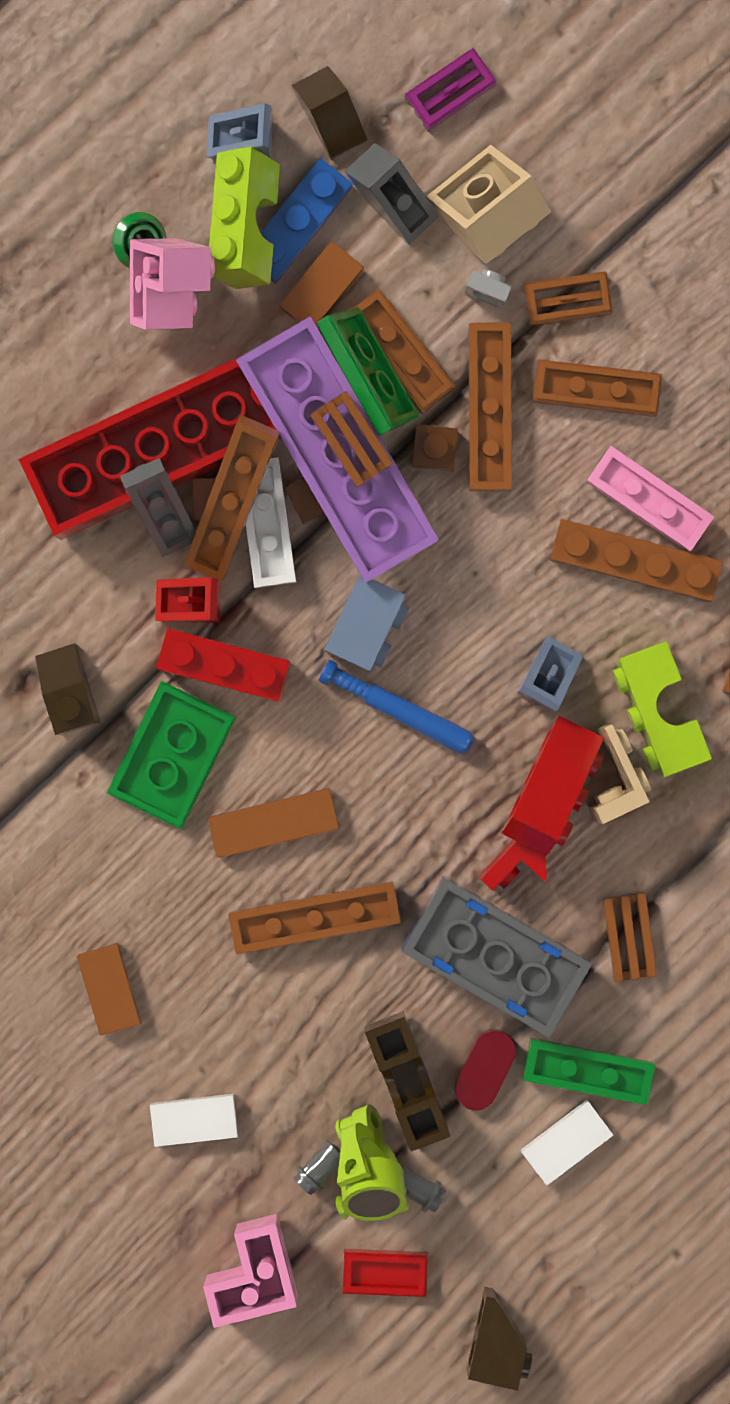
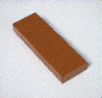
[354,289,455,414]
[532,359,662,417]
[207,788,339,858]

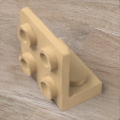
[588,724,651,824]

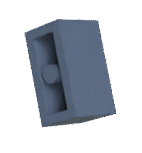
[324,575,410,672]

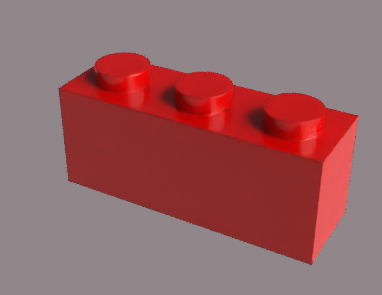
[156,628,291,702]
[501,715,604,856]

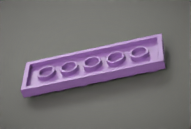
[236,316,439,583]

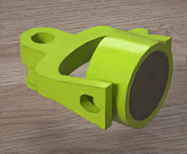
[335,1104,410,1221]

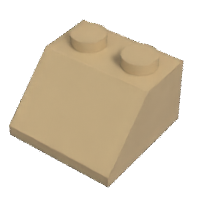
[426,145,551,264]

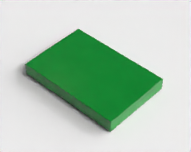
[316,307,419,436]
[106,681,237,830]

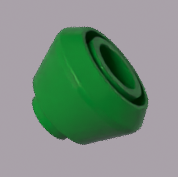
[112,212,167,268]

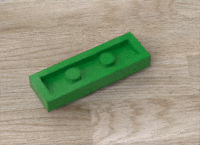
[522,1037,655,1105]

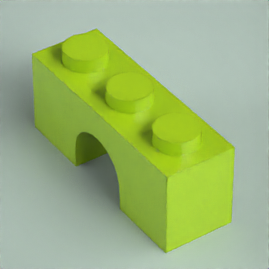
[209,146,280,289]
[612,641,712,777]

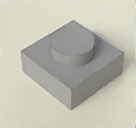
[465,269,512,310]

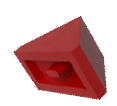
[155,577,221,623]

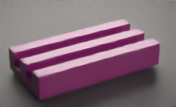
[405,48,497,132]

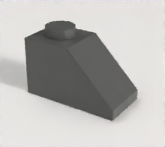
[345,143,439,245]

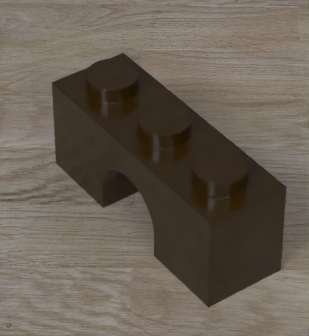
[365,1011,451,1152]

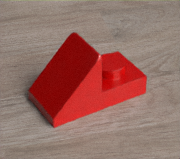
[479,840,547,891]

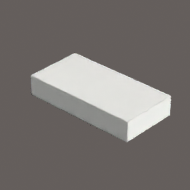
[150,1093,238,1147]
[521,1100,613,1185]

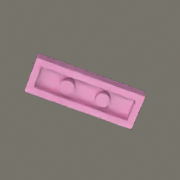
[586,446,714,552]

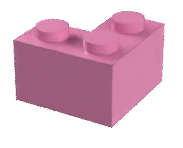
[130,238,215,330]
[203,1214,298,1328]

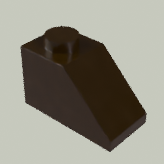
[35,643,101,735]
[466,1286,532,1391]

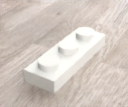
[246,457,296,588]

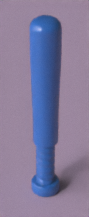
[318,660,474,754]

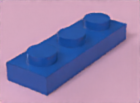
[261,158,353,284]

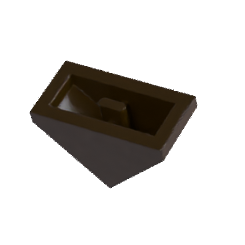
[292,66,367,160]

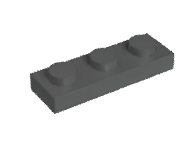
[120,458,196,557]

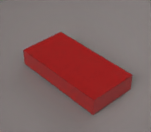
[342,1249,428,1297]

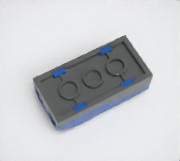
[401,875,592,1038]

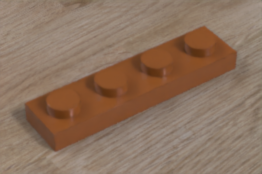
[468,322,512,491]
[184,415,281,581]
[550,519,723,602]
[228,881,401,954]

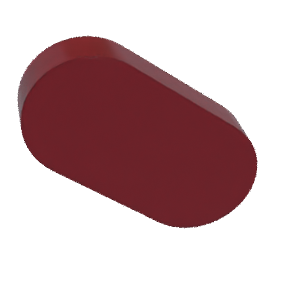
[455,1029,516,1111]

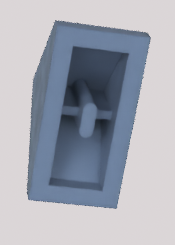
[207,103,273,159]
[516,635,584,712]

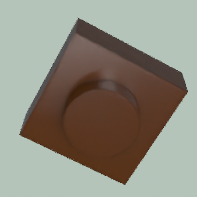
[412,424,458,472]
[285,477,325,525]

